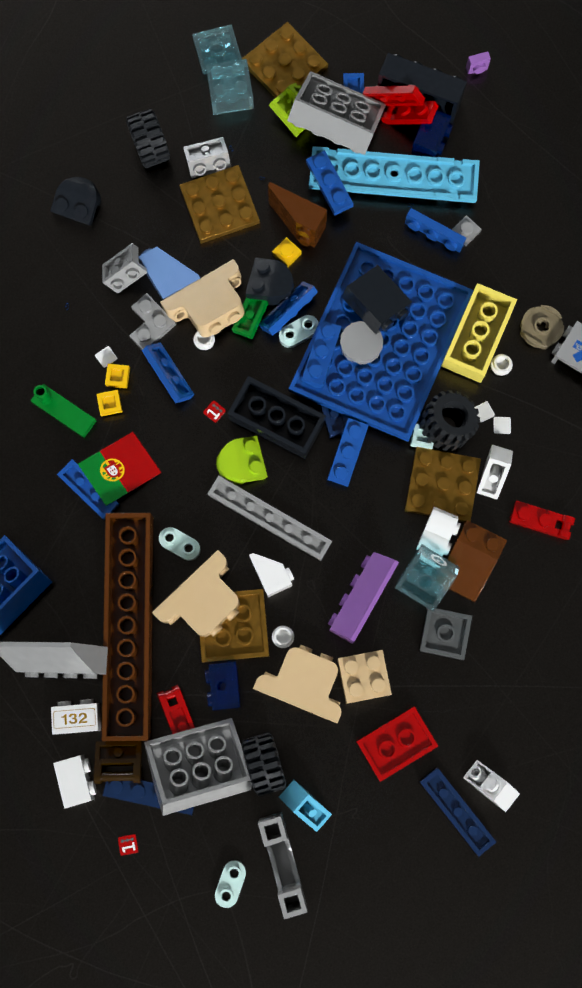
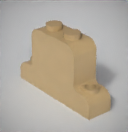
[160,259,245,337]
[152,550,239,637]
[253,645,341,723]

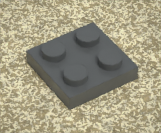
[419,607,472,660]

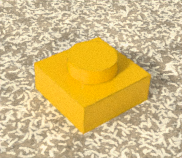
[272,237,302,267]
[105,364,130,389]
[97,390,123,417]

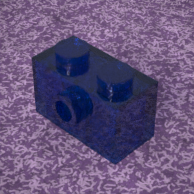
[411,111,453,157]
[205,662,241,710]

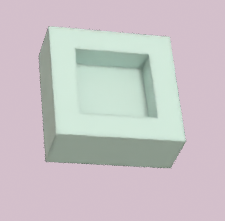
[410,424,434,449]

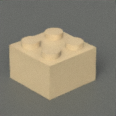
[337,650,392,704]

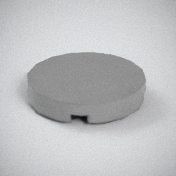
[340,321,383,364]

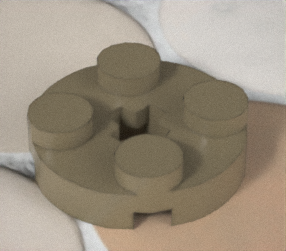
[520,305,564,349]

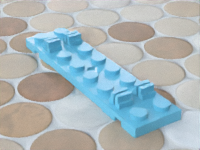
[309,146,480,203]

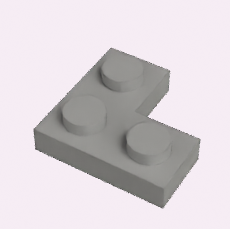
[129,293,176,350]

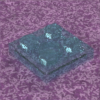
[192,24,242,75]

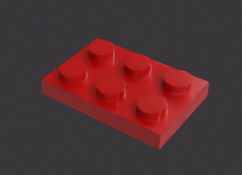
[356,706,438,782]

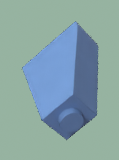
[138,246,200,300]

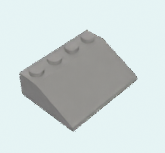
[287,71,386,155]
[0,642,108,679]
[144,718,252,816]

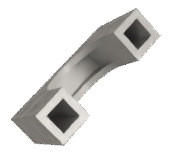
[258,812,307,919]

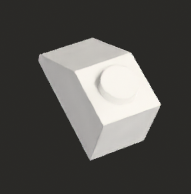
[477,445,513,499]
[249,553,294,597]

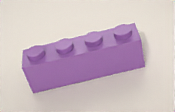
[328,552,399,644]

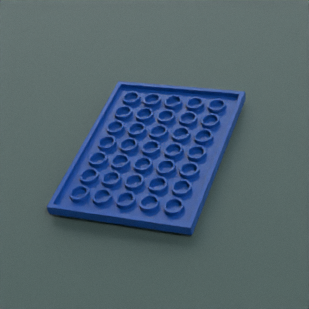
[288,242,474,442]

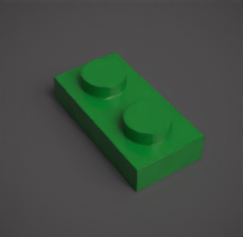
[232,297,268,339]

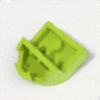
[269,83,305,137]
[216,436,268,485]

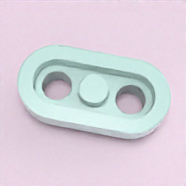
[279,315,319,348]
[159,527,201,561]
[215,860,246,908]

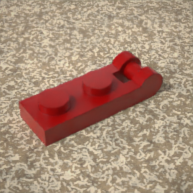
[381,101,439,125]
[509,500,575,540]
[156,685,195,734]

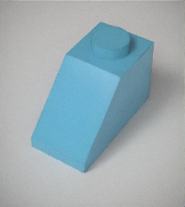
[279,780,332,832]

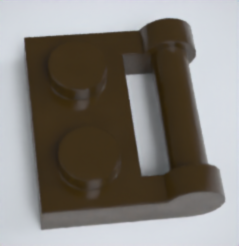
[94,741,142,784]

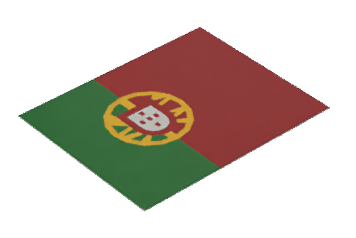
[78,432,161,506]

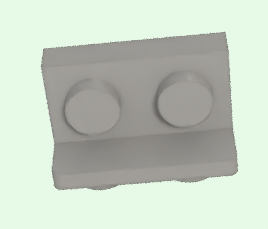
[183,137,231,178]
[102,243,147,293]

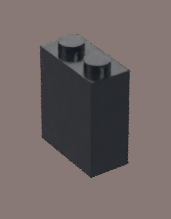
[342,265,412,334]

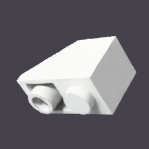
[463,760,520,812]

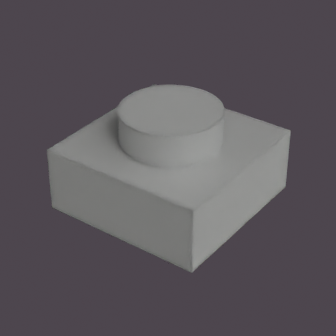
[452,215,481,246]

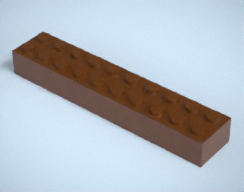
[102,513,153,741]

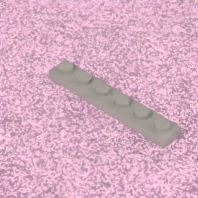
[208,475,332,561]

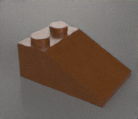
[268,182,327,248]
[435,520,507,602]

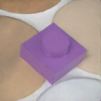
[466,52,491,74]

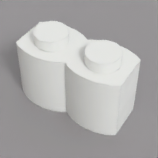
[416,507,461,559]

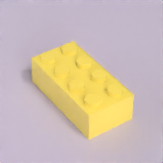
[441,283,517,383]

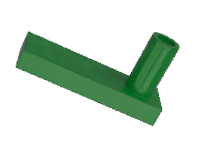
[31,384,96,438]

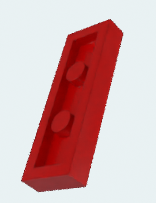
[363,85,425,106]

